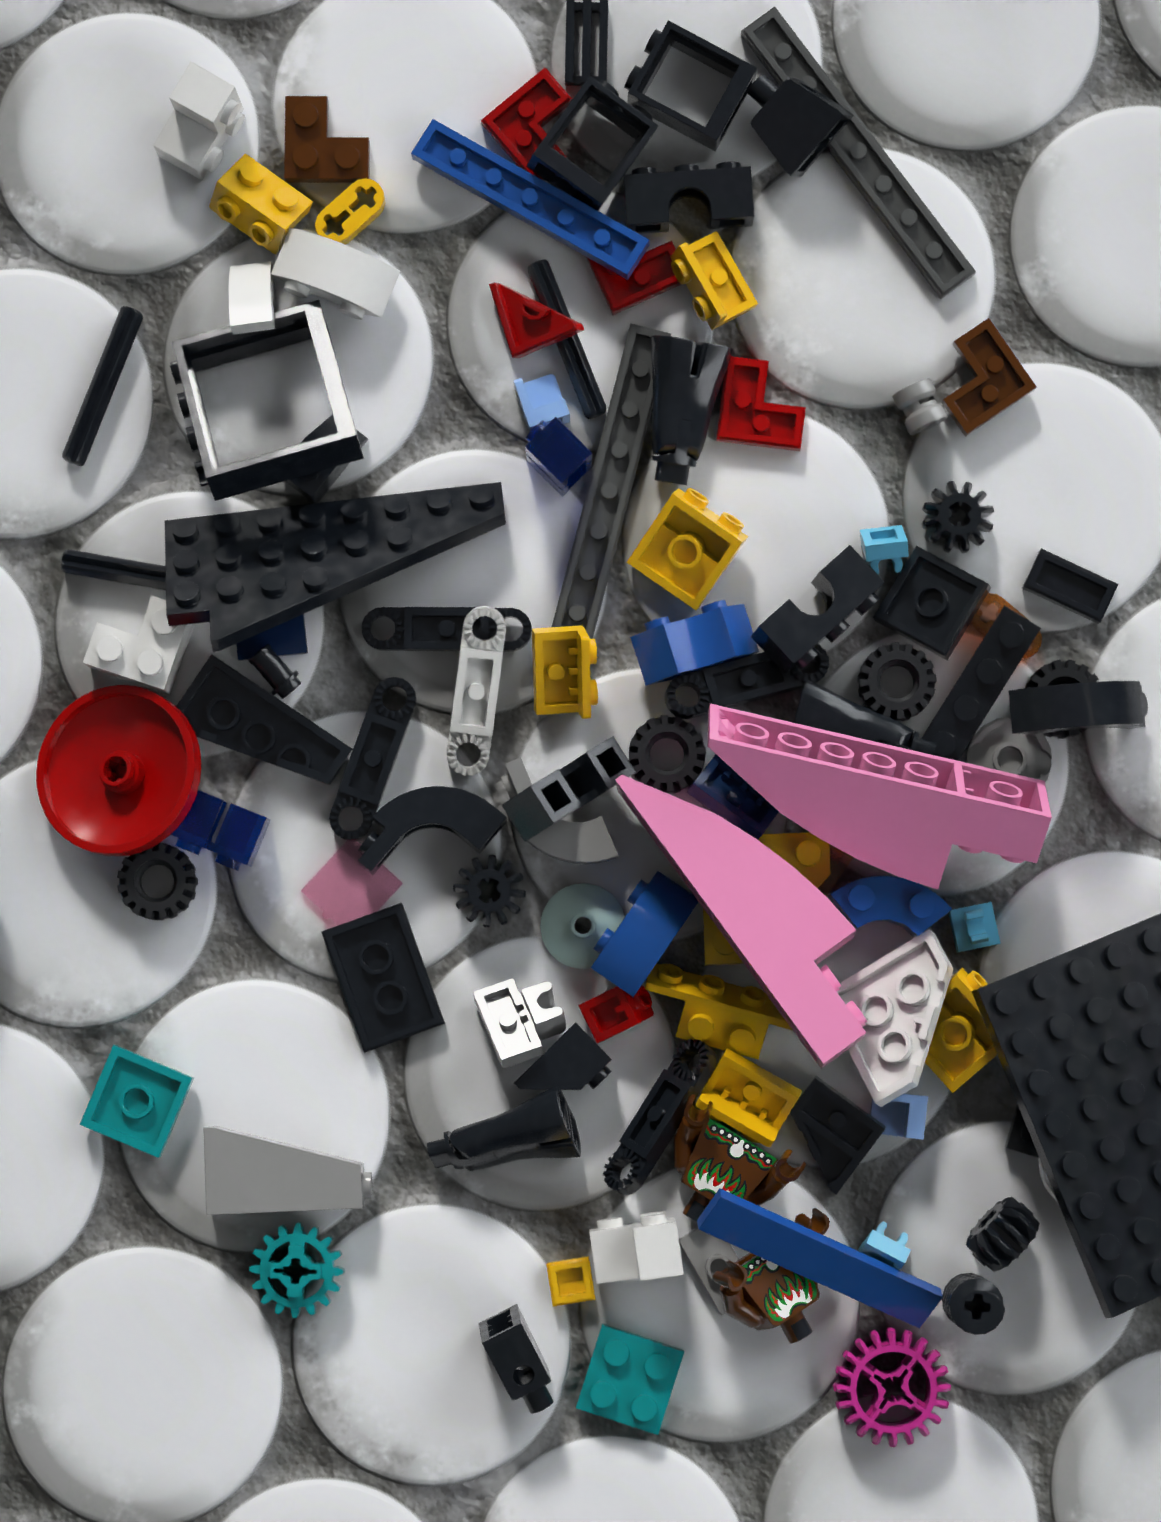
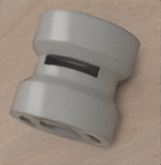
[892,378,948,435]

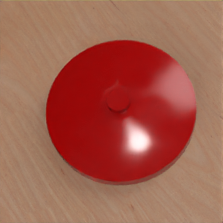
[36,685,201,856]

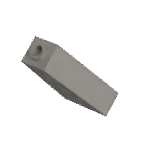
[203,1126,373,1215]

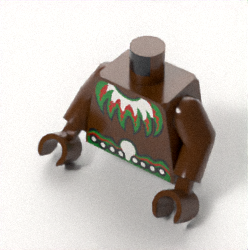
[674,1094,806,1222]
[712,1208,830,1344]

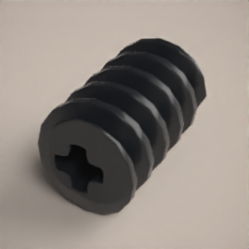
[942,1273,1005,1335]

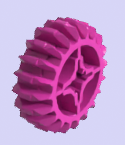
[833,1327,951,1447]

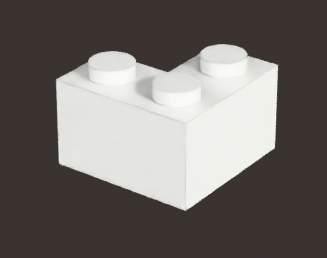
[153,61,245,181]
[83,595,195,695]
[589,1211,684,1284]

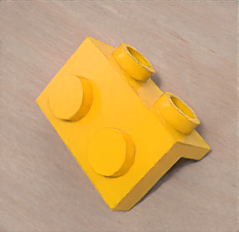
[209,153,313,254]
[670,231,758,330]
[532,625,598,719]
[695,1048,802,1148]

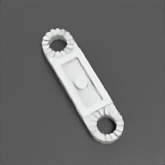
[447,606,506,776]

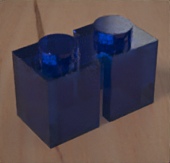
[525,417,592,497]
[171,790,271,871]

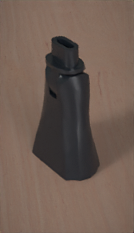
[651,335,733,485]
[794,680,937,755]
[427,1085,581,1171]

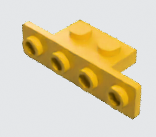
[644,964,792,1060]

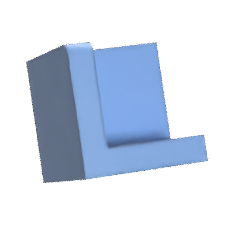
[513,374,570,435]
[870,1093,928,1140]

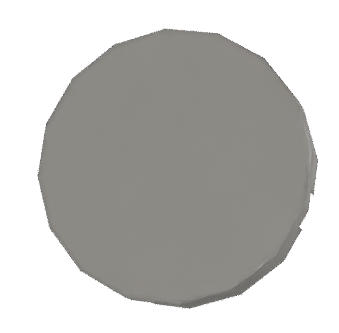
[966,717,1052,782]

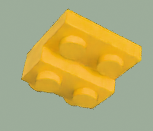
[626,488,748,610]
[925,967,997,1093]

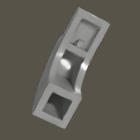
[501,757,619,864]

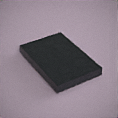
[321,903,446,1053]

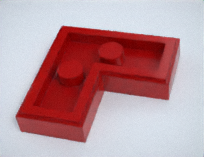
[481,68,572,180]
[585,220,682,315]
[716,356,806,451]

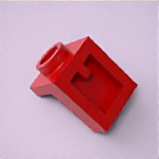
[578,985,654,1044]

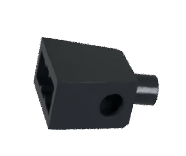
[747,74,854,177]
[478,1304,554,1414]

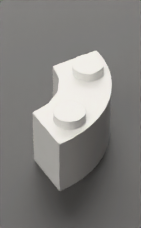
[271,228,400,320]

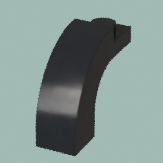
[1008,681,1148,735]
[358,786,507,876]

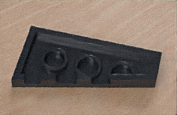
[176,654,353,785]

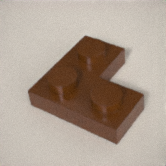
[284,96,370,183]
[941,318,1037,437]

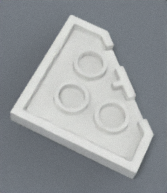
[837,929,953,1107]

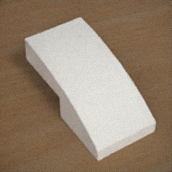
[229,261,275,335]

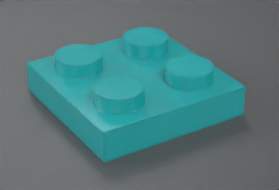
[79,1045,194,1158]
[576,1324,684,1435]

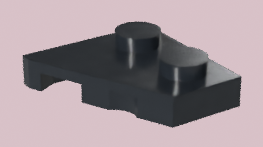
[790,1076,886,1195]

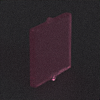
[301,840,403,925]

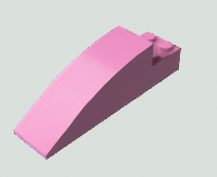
[708,704,1052,890]
[615,775,867,1069]

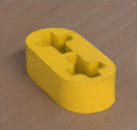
[315,178,385,245]

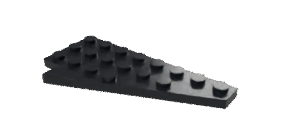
[165,482,506,652]

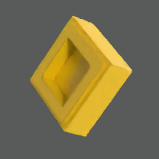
[546,1256,596,1307]

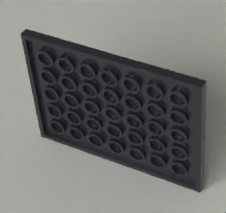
[971,913,1161,1318]

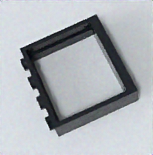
[170,300,364,501]

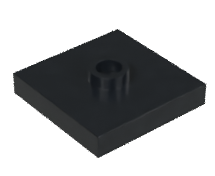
[873,545,991,661]

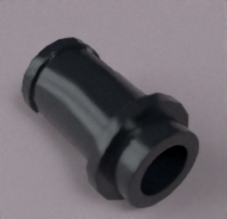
[248,643,301,699]

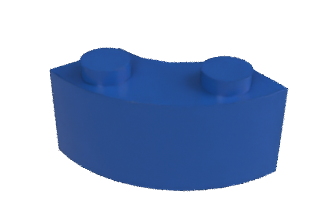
[630,600,759,686]
[591,871,698,997]
[827,876,952,937]

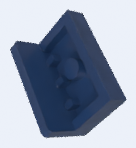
[687,754,779,840]

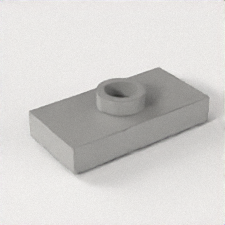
[679,1228,739,1316]

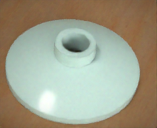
[540,883,625,969]

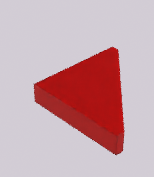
[489,282,584,358]

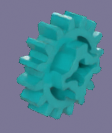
[249,1222,345,1318]

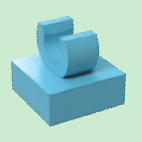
[860,525,909,575]
[948,902,1001,953]
[858,1221,911,1270]

